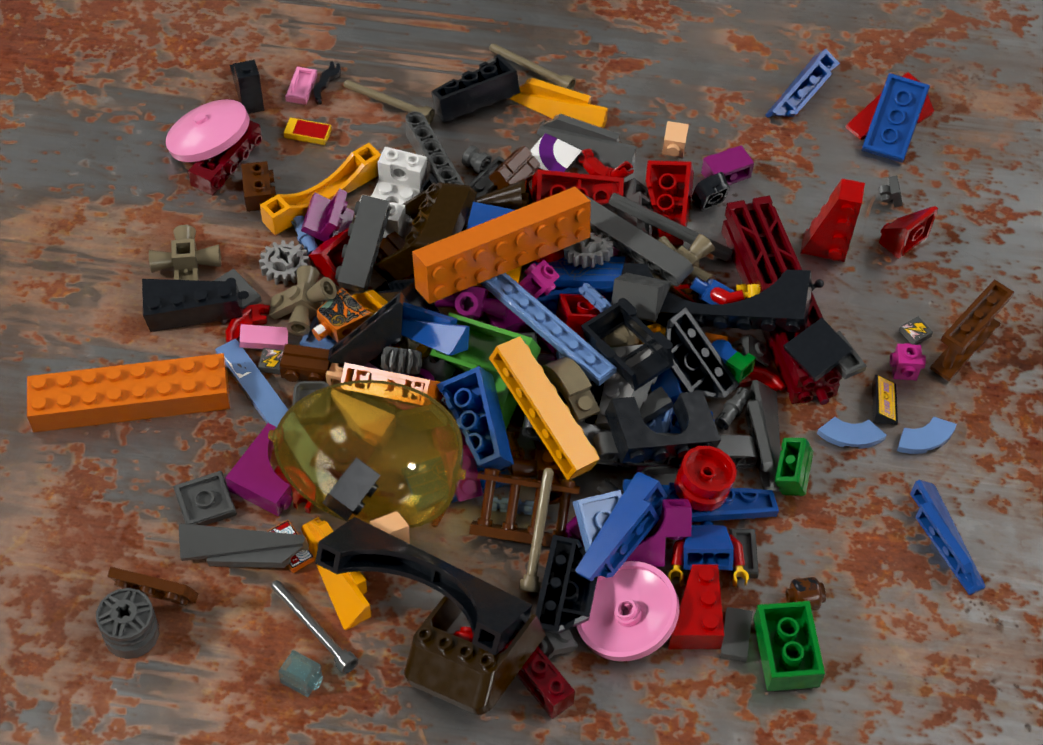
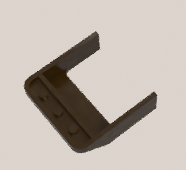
[372,182,477,281]
[404,595,545,715]

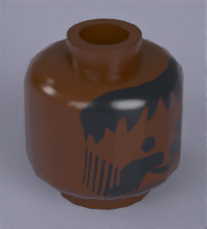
[785,577,826,611]

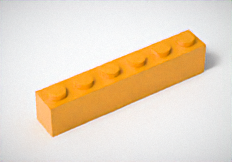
[489,336,600,480]

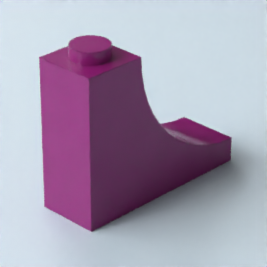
[225,423,293,516]

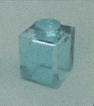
[278,650,323,697]

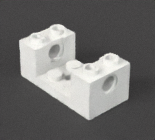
[355,147,427,238]

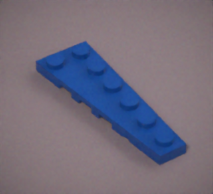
[622,479,779,522]

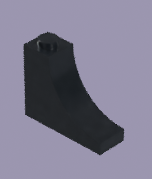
[230,59,264,114]
[374,278,441,314]

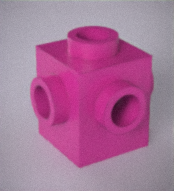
[519,260,560,299]
[889,343,926,381]

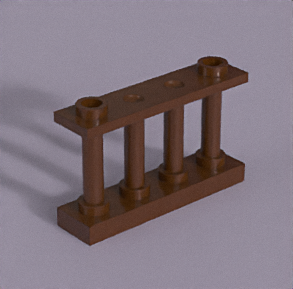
[930,279,1014,381]
[469,468,581,547]

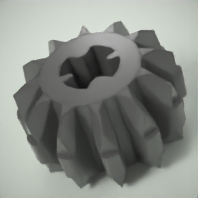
[381,346,423,375]

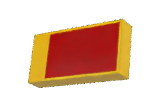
[284,117,332,145]

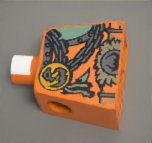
[312,288,370,343]

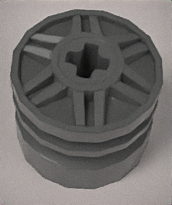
[96,588,159,659]

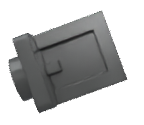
[538,629,578,660]

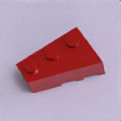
[668,564,724,649]

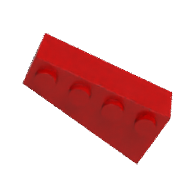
[800,178,865,262]

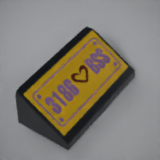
[872,375,898,425]

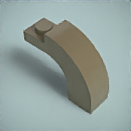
[542,357,601,423]

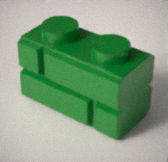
[775,438,814,496]

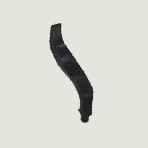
[313,61,341,105]

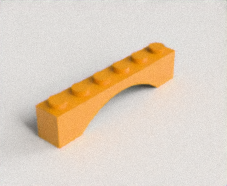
[260,143,381,236]

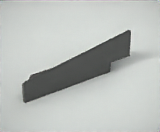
[537,114,637,171]
[616,178,653,263]
[745,380,781,493]
[179,523,309,568]

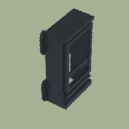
[581,298,674,391]

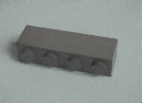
[335,195,391,293]

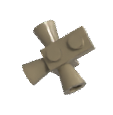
[149,225,221,280]
[652,234,716,292]
[269,265,337,335]

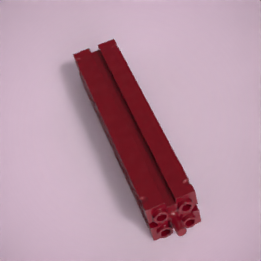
[721,195,842,405]

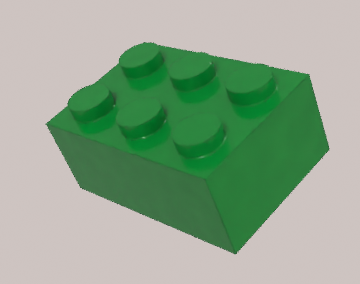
[753,601,825,691]

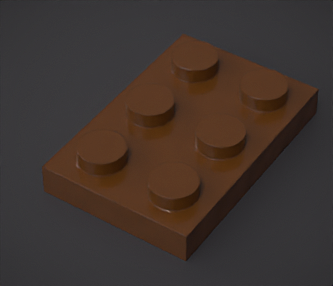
[107,567,199,606]

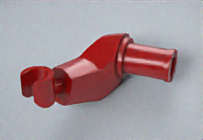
[578,149,634,178]

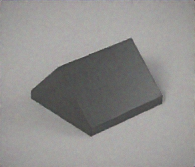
[611,273,671,323]

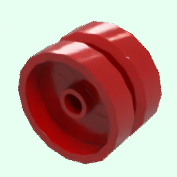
[674,446,737,511]

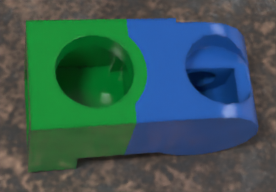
[712,339,756,383]

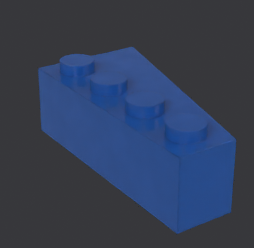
[436,366,514,470]

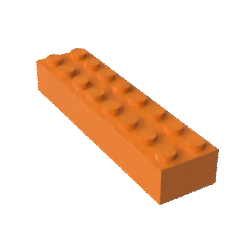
[412,187,591,304]
[27,353,230,433]

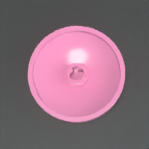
[166,100,250,162]
[576,561,679,661]

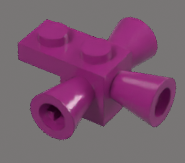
[435,285,509,321]

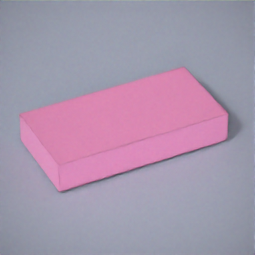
[285,67,318,105]
[239,324,288,350]

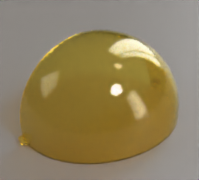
[268,380,466,529]

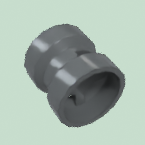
[462,145,492,174]

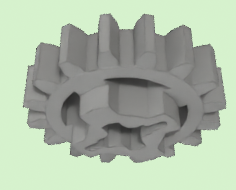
[564,233,613,268]
[259,240,310,285]

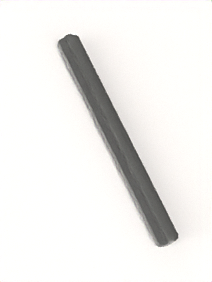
[609,193,733,261]

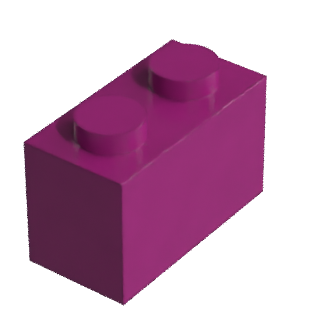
[701,145,754,185]

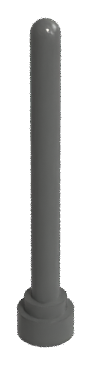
[271,580,359,674]

